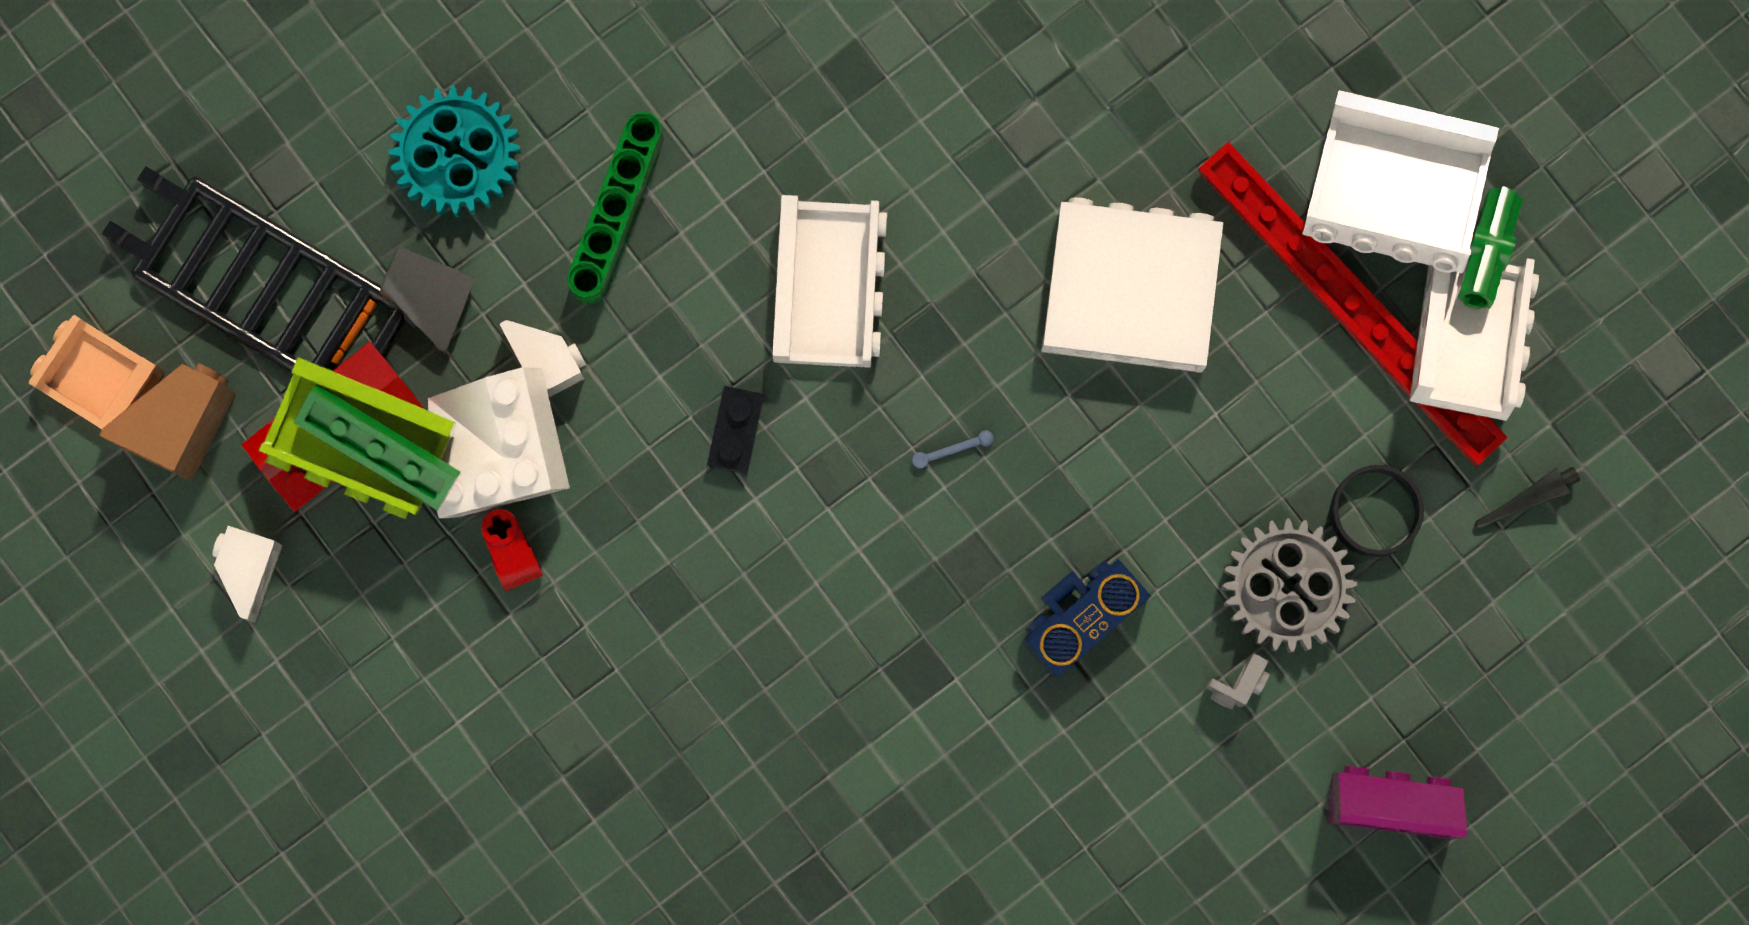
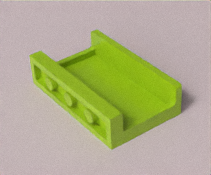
[259,357,456,519]

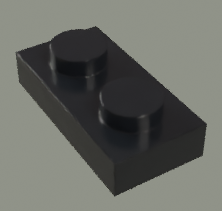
[707,386,765,475]

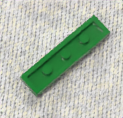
[293,384,461,510]

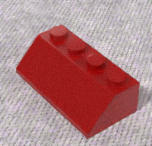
[241,341,424,512]

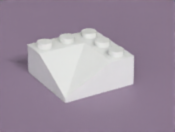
[428,367,570,519]

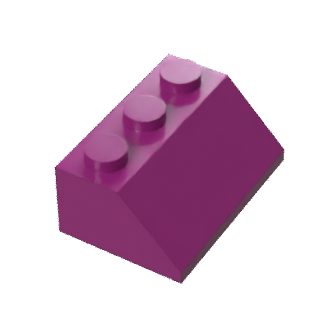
[1327,766,1467,839]

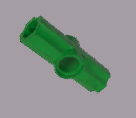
[1457,187,1523,310]

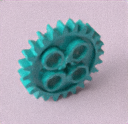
[388,85,522,218]

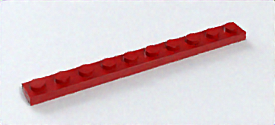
[1197,141,1508,467]

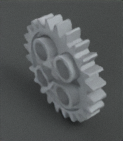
[1221,518,1357,653]

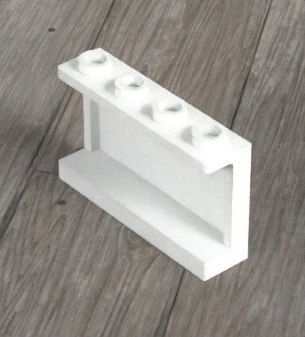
[773,195,887,368]
[1409,258,1539,421]

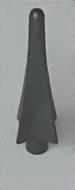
[1475,466,1580,529]

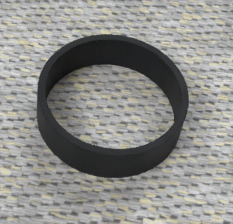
[1330,465,1424,557]

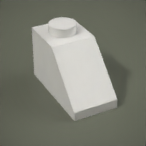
[500,320,586,397]
[213,526,283,623]

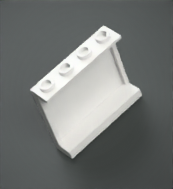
[1302,91,1498,273]
[1041,198,1223,373]

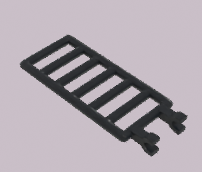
[102,166,405,374]

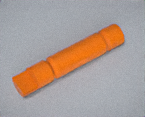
[328,299,378,367]

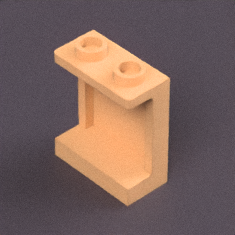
[29,315,165,429]

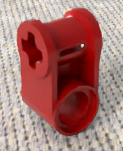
[481,509,543,592]

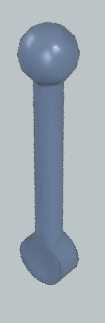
[912,430,994,469]

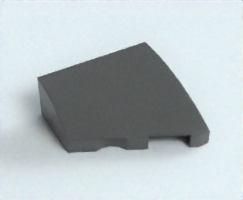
[379,246,475,355]

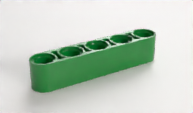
[567,111,664,305]

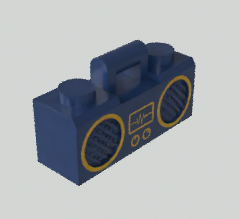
[1023,559,1151,680]

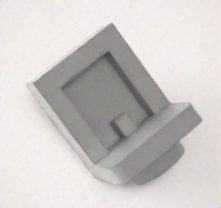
[1205,653,1270,710]

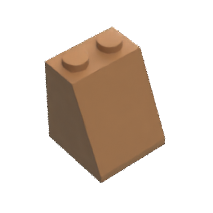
[99,363,236,482]

